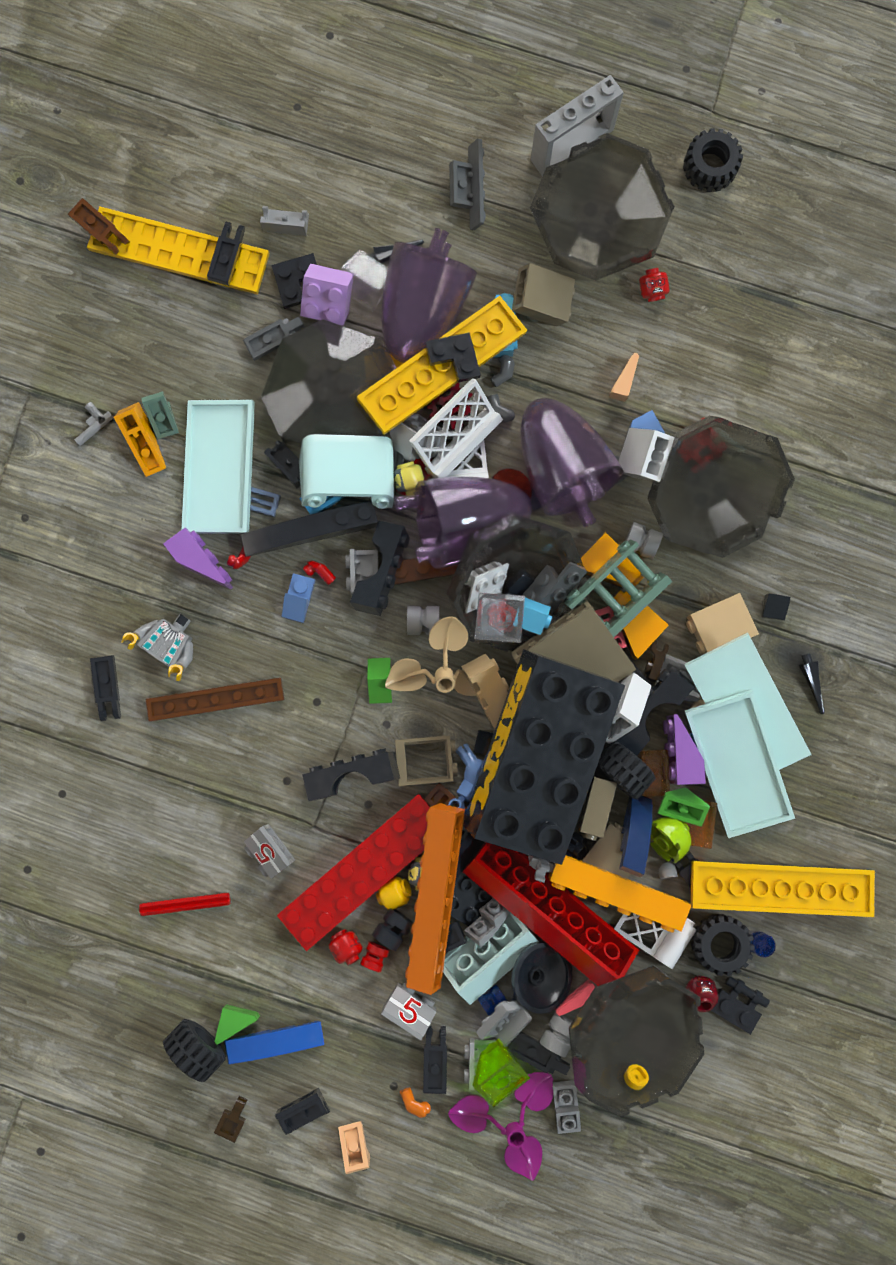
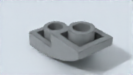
[464,898,510,947]
[553,1080,581,1134]

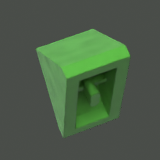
[367,658,392,704]
[658,787,710,827]
[215,1004,260,1045]

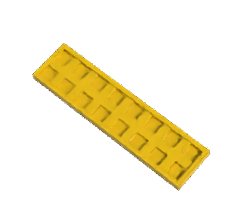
[87,206,270,295]

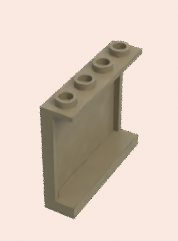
[511,599,636,682]

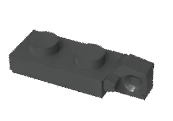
[243,316,305,361]

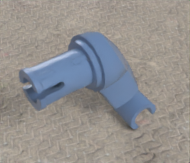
[448,744,484,809]

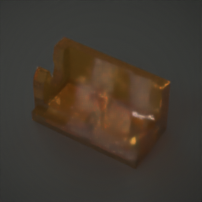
[641,750,670,797]
[687,801,717,849]

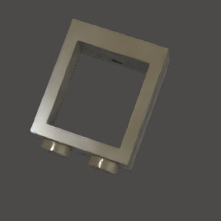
[395,735,458,786]

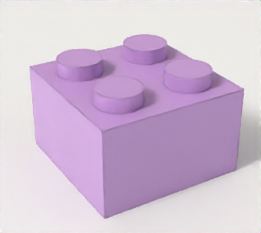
[300,264,354,326]

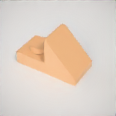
[338,1121,370,1174]

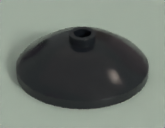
[512,942,572,1014]

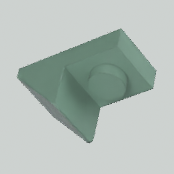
[141,391,179,439]

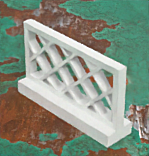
[409,378,503,482]

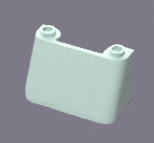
[299,434,394,509]

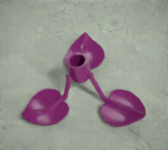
[448,1072,553,1181]

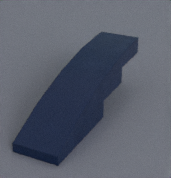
[619,796,652,877]

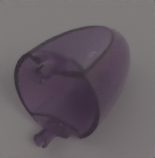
[381,228,477,363]
[520,398,624,527]
[394,476,532,569]

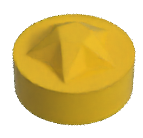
[624,1064,649,1090]

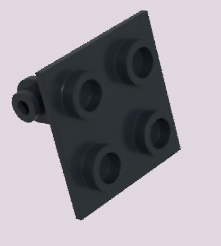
[451,869,493,926]

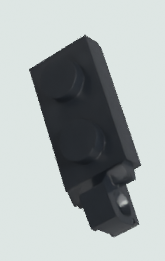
[506,1032,570,1075]

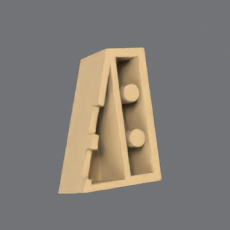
[461,654,509,729]

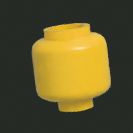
[376,876,412,910]

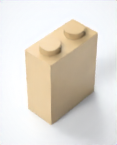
[686,593,759,655]

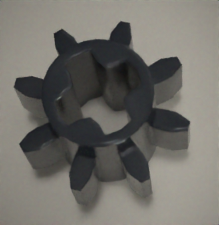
[566,832,588,860]

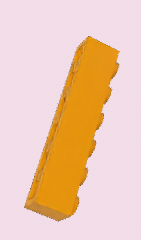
[548,855,691,933]

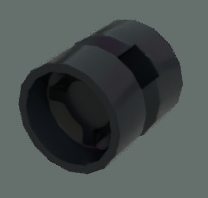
[372,908,413,951]

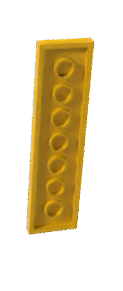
[357,296,527,435]
[690,861,875,917]

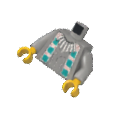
[121,614,193,681]

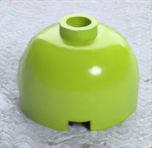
[650,816,691,863]

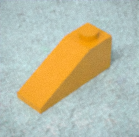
[114,402,166,477]

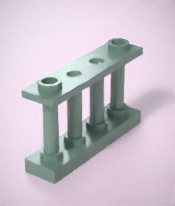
[564,539,672,637]

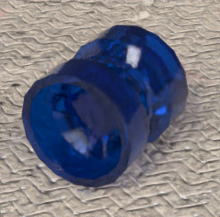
[751,931,776,958]
[478,984,508,1016]

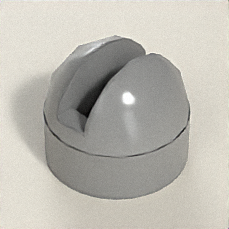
[659,862,678,879]

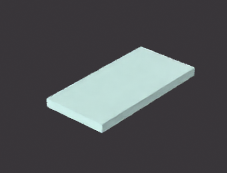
[181,400,255,534]
[685,633,811,770]
[685,689,795,838]

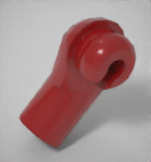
[227,547,251,570]
[303,560,336,585]

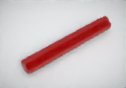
[139,893,231,916]

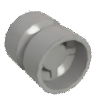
[625,522,663,560]
[407,606,439,635]
[539,1012,581,1057]

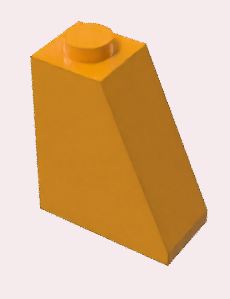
[576,533,644,587]
[613,590,669,660]

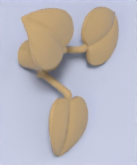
[385,616,476,696]

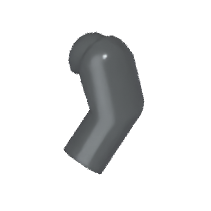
[490,355,515,387]
[488,394,515,423]

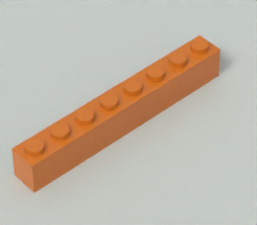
[405,803,465,995]

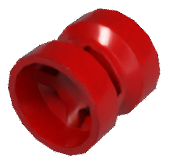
[360,941,390,972]

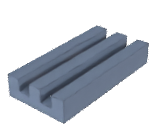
[250,487,281,517]

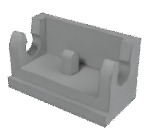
[260,206,309,236]

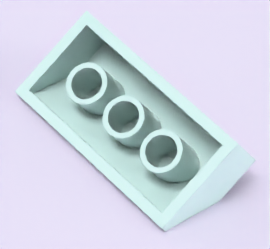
[443,912,539,1005]

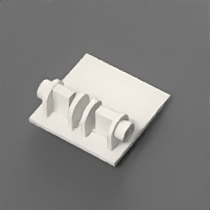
[462,561,509,613]

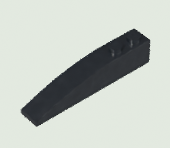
[241,501,378,557]

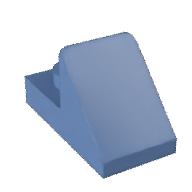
[282,573,315,623]

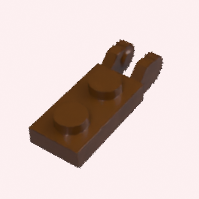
[68,198,129,255]

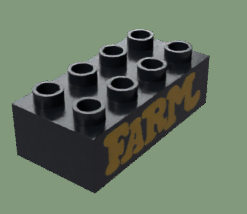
[463,649,625,865]

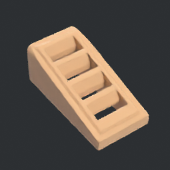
[609,353,639,402]

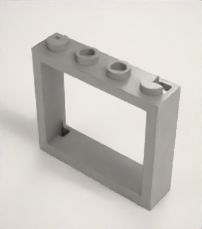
[531,75,624,177]

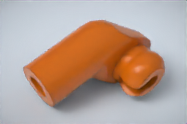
[400,1087,431,1118]

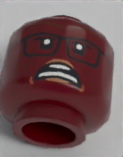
[686,975,718,1012]

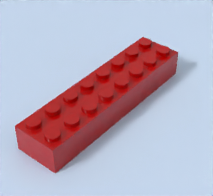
[277,794,430,951]
[463,842,639,993]

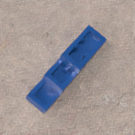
[224,1021,324,1064]

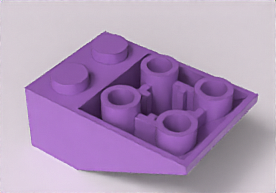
[163,527,233,590]
[663,714,706,785]

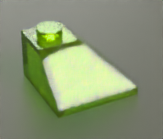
[472,1038,530,1108]

